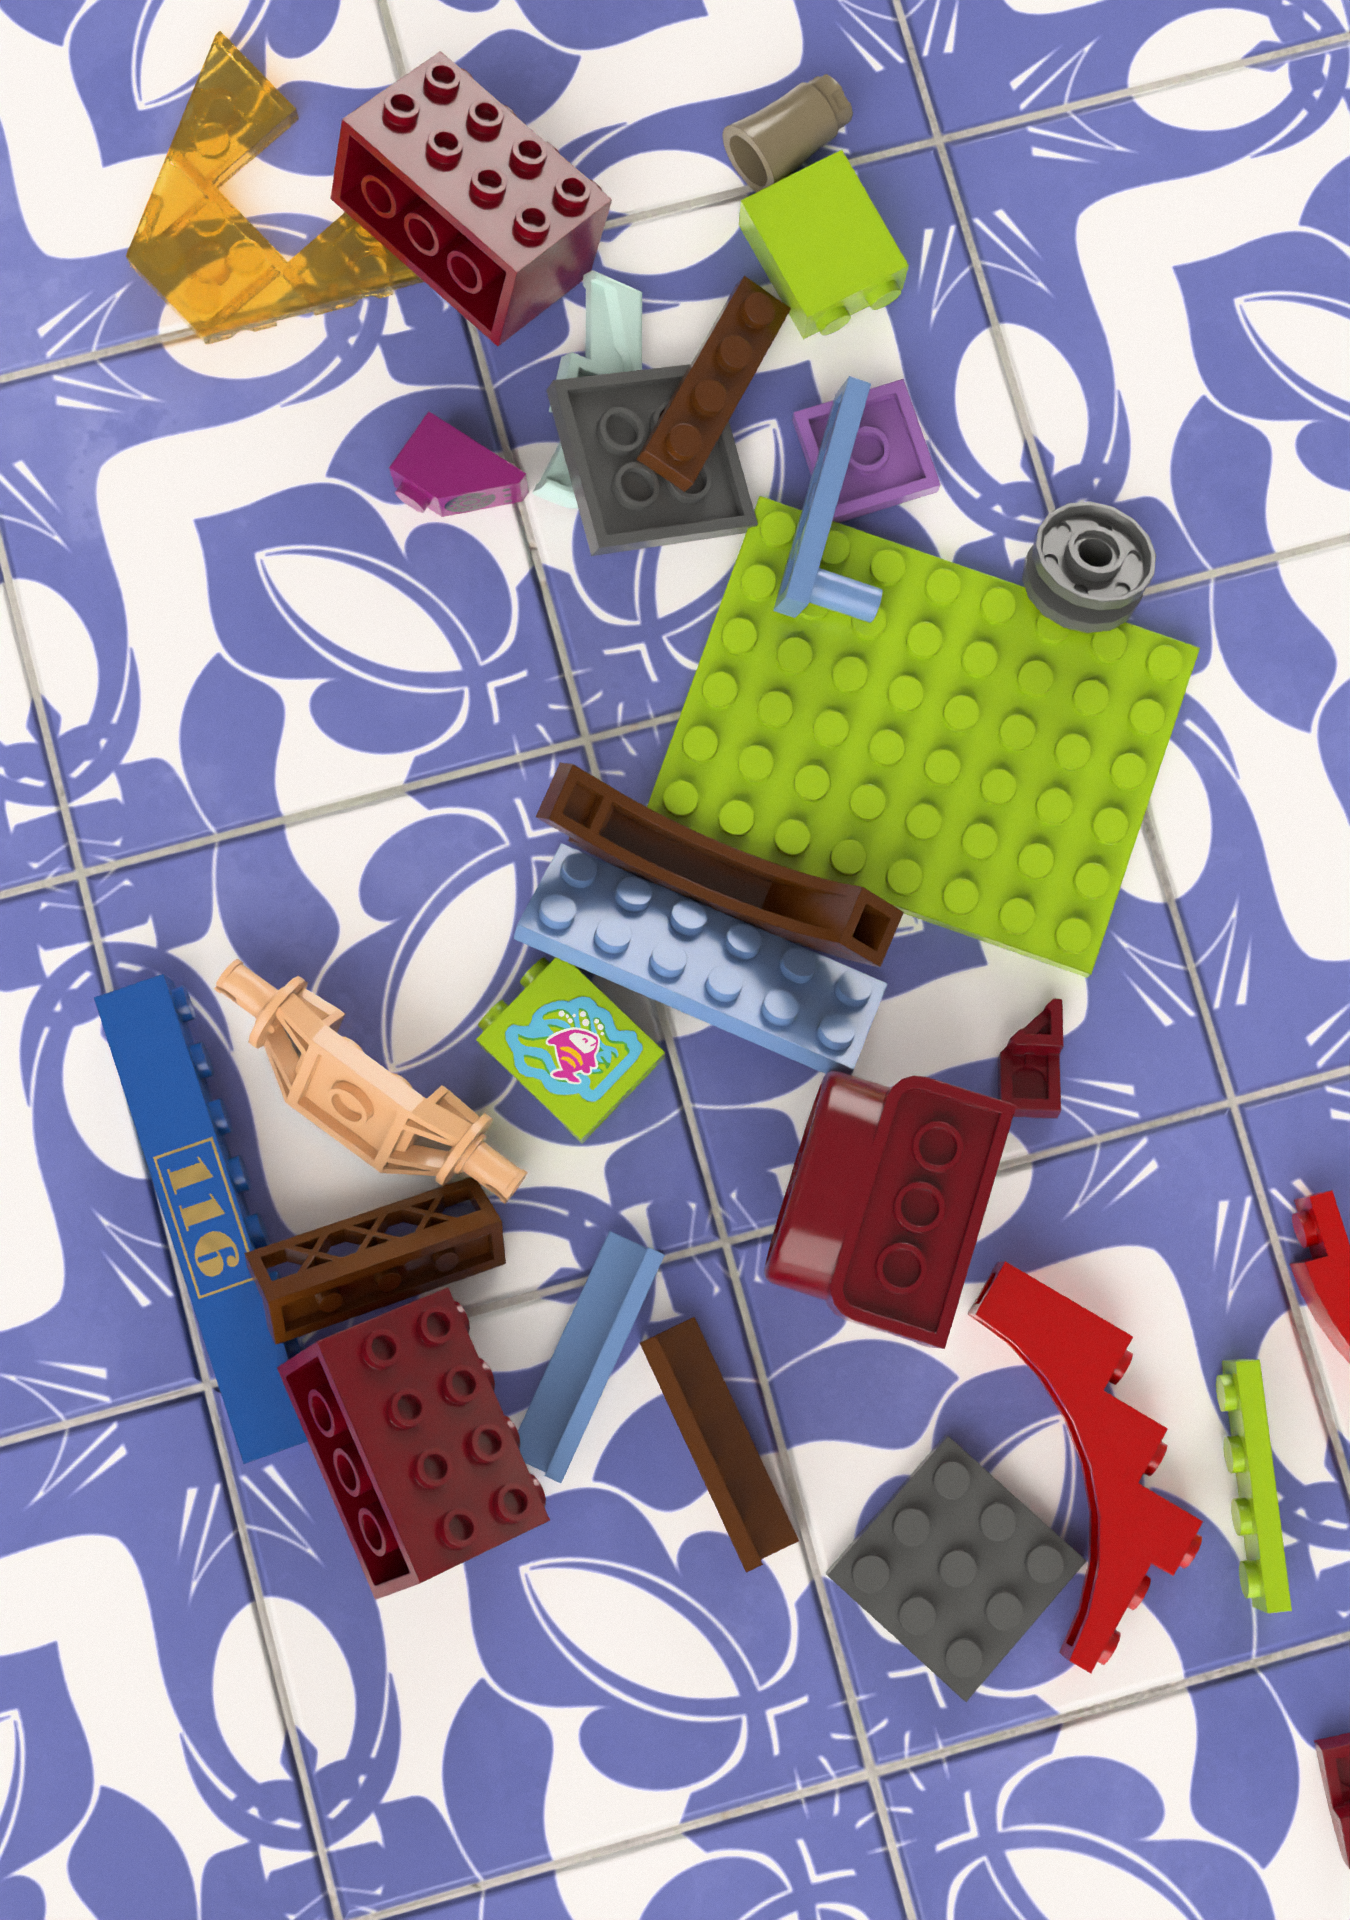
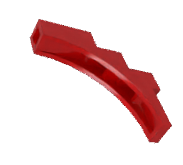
[967,1261,1203,1674]

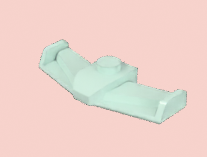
[532,270,642,509]

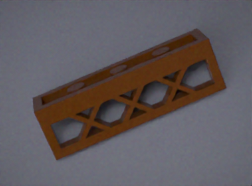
[244,1177,506,1345]
[640,1317,799,1573]

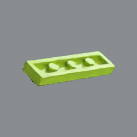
[1216,1359,1292,1613]

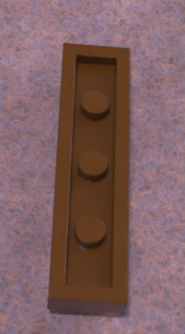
[636,275,791,492]

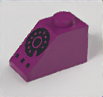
[389,411,529,517]

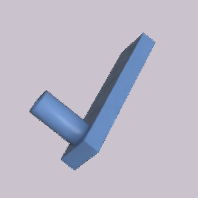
[773,376,883,623]

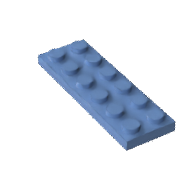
[513,843,887,1075]

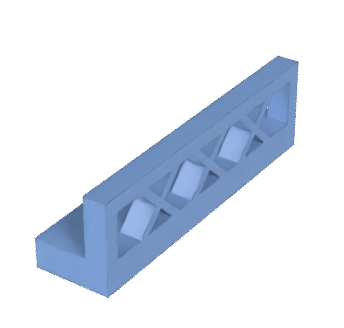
[518,1231,665,1483]

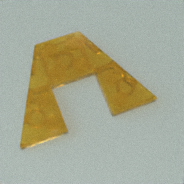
[126,31,424,345]

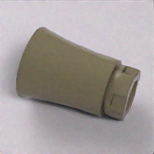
[722,74,853,192]

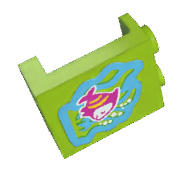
[476,957,665,1144]

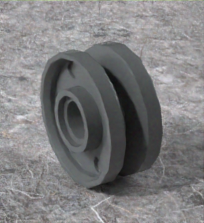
[1022,501,1156,633]

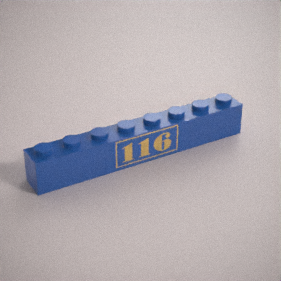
[93,974,308,1464]

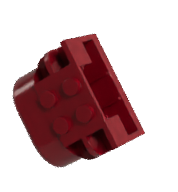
[764,1071,1017,1349]

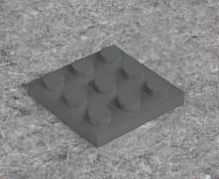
[546,364,758,556]
[826,1435,1086,1702]

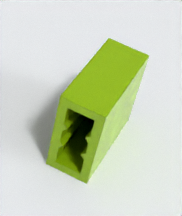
[738,149,909,340]

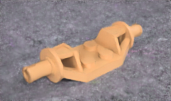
[214,959,528,1204]

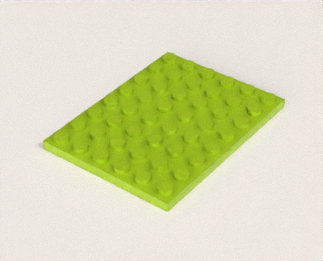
[647,496,1200,978]

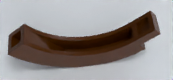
[536,762,904,967]

